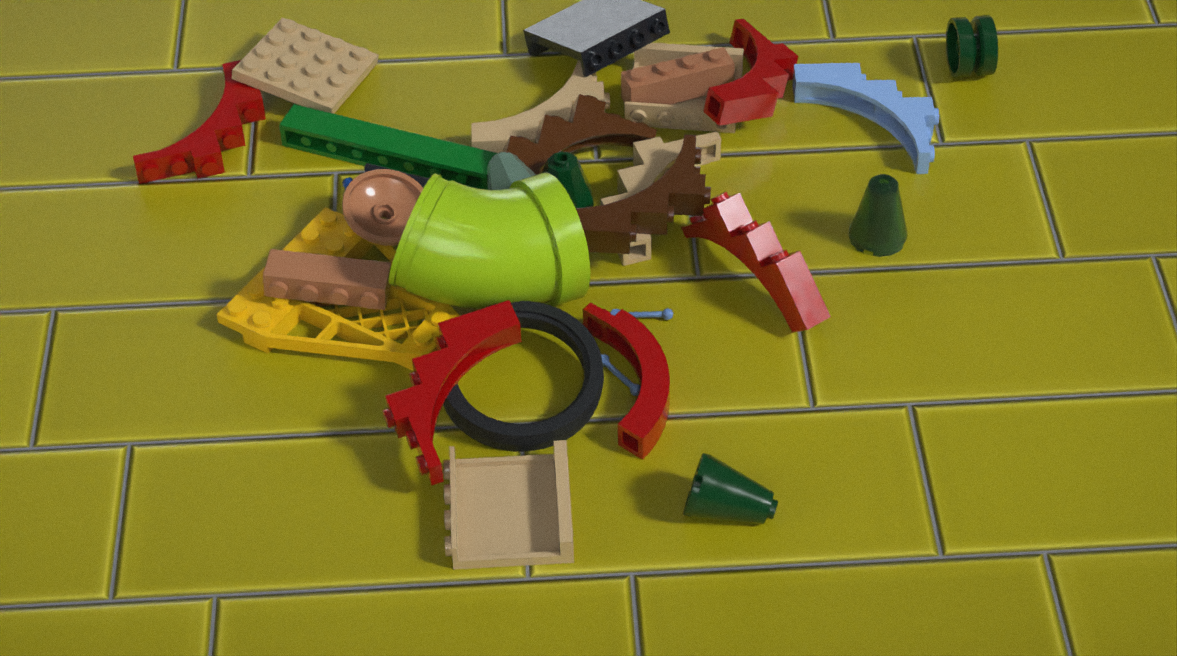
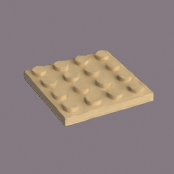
[232,18,379,114]

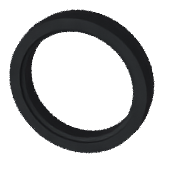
[443,301,604,452]

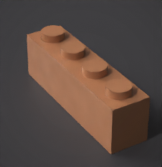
[621,47,735,105]
[263,249,391,310]

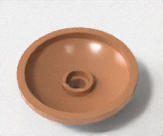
[342,169,423,246]

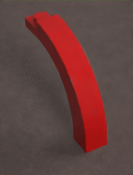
[583,302,670,460]

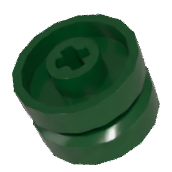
[946,15,998,78]

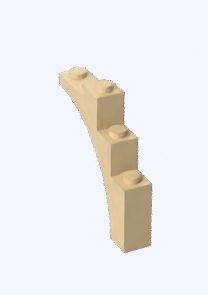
[471,60,610,153]
[601,131,721,266]

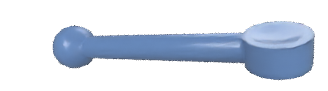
[610,308,674,320]
[601,354,641,396]

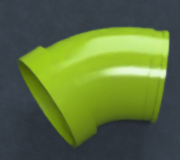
[388,173,591,309]

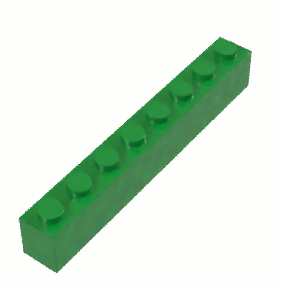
[279,104,497,190]

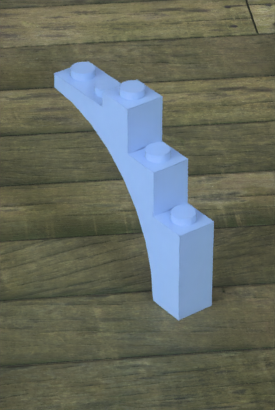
[792,63,939,174]

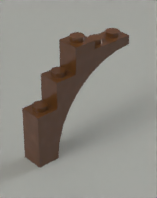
[503,94,657,175]
[576,135,711,254]

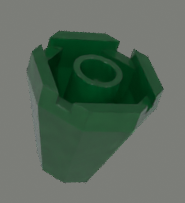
[542,152,594,208]

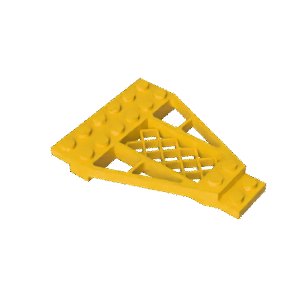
[217,207,460,371]

